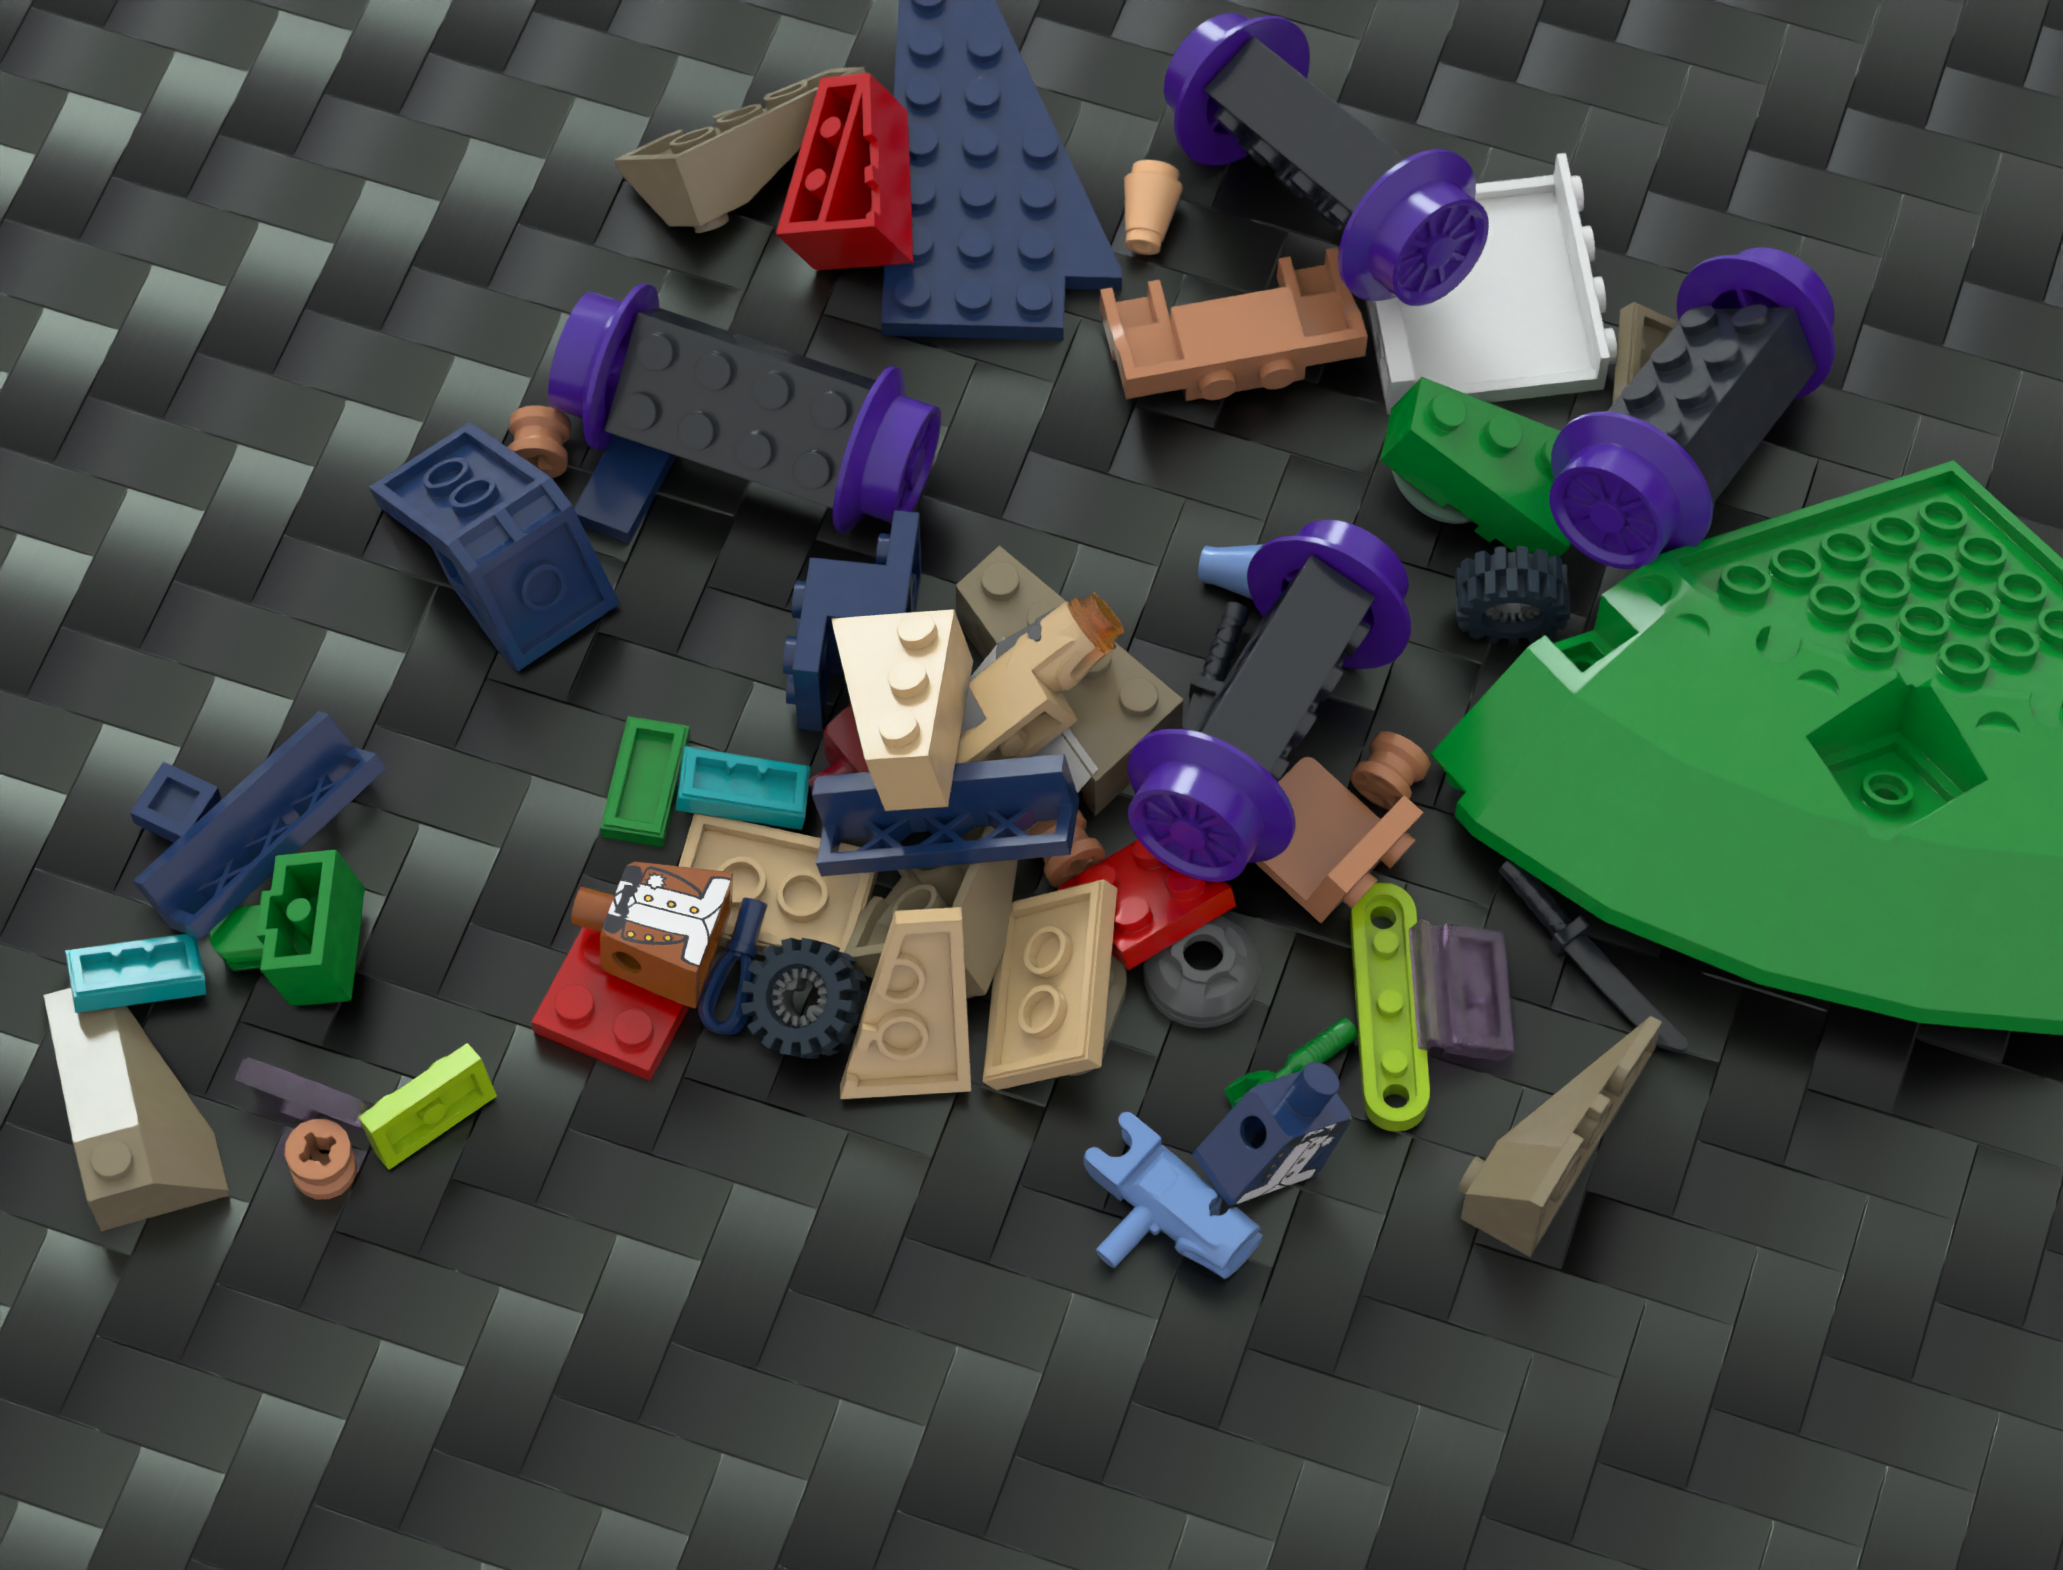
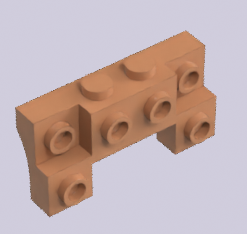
[1100,247,1367,401]

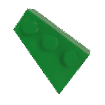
[1380,377,1570,558]

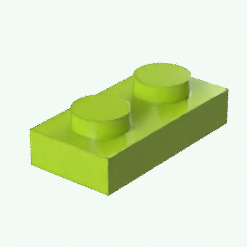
[358,1043,497,1170]

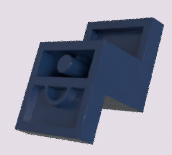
[783,510,922,731]

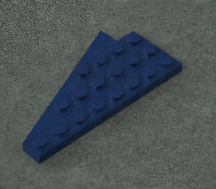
[881,0,1122,341]

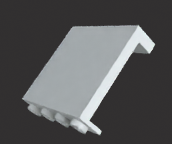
[1366,153,1617,414]

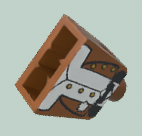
[571,862,733,1009]

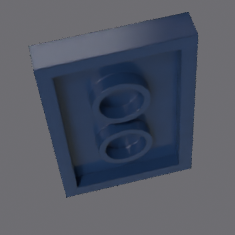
[369,422,620,671]

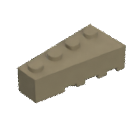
[956,545,1184,816]

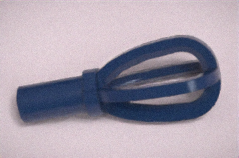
[698,897,768,1035]

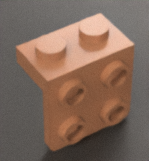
[1255,757,1423,923]

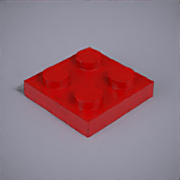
[1057,839,1236,971]
[531,927,689,1081]

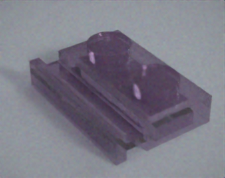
[1409,919,1514,1061]

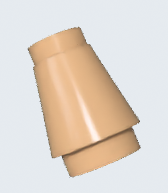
[1124,160,1183,255]

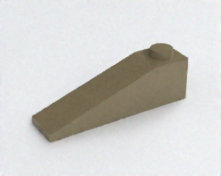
[614,67,865,233]
[844,826,1018,998]
[44,988,230,1231]
[1458,1016,1662,1257]

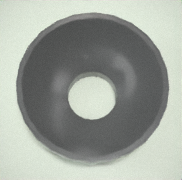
[1143,916,1261,1028]

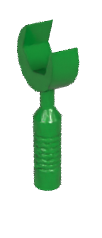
[1224,1017,1358,1108]

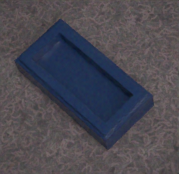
[574,435,676,544]

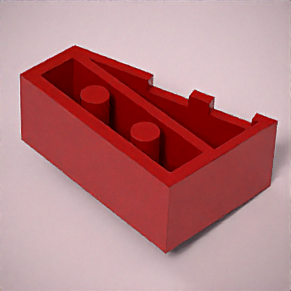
[776,73,913,271]

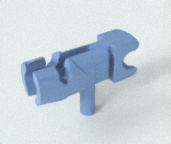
[1083,1112,1263,1279]

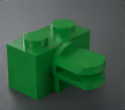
[209,850,365,1006]

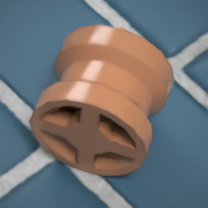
[508,405,571,478]
[1350,731,1431,810]
[1027,809,1105,887]
[285,1119,357,1199]

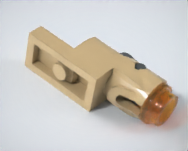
[955,592,1124,764]

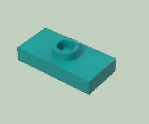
[676,746,810,830]
[65,934,206,1013]

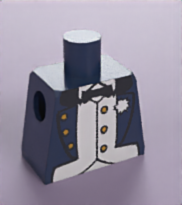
[1192,1062,1352,1207]

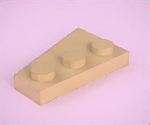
[840,907,971,1099]

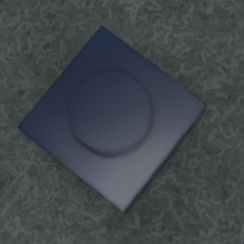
[130,761,222,843]

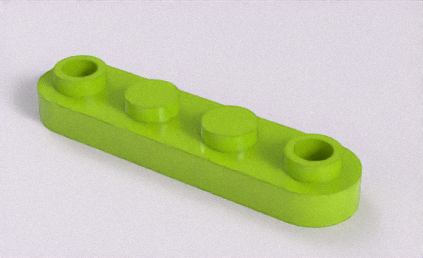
[1350,883,1430,1132]

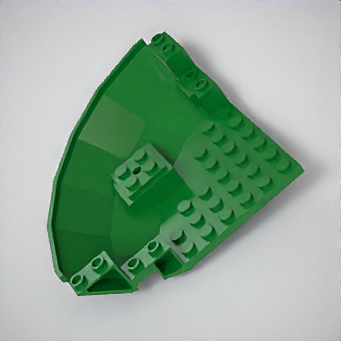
[1430,460,2063,1035]

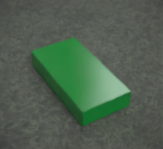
[600,716,691,848]

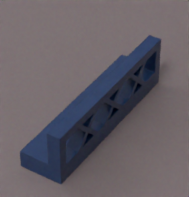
[133,711,387,940]
[812,754,1080,877]

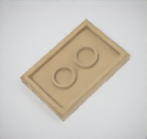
[679,813,878,955]
[983,879,1117,1090]

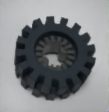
[1455,546,1570,645]
[741,937,869,1059]

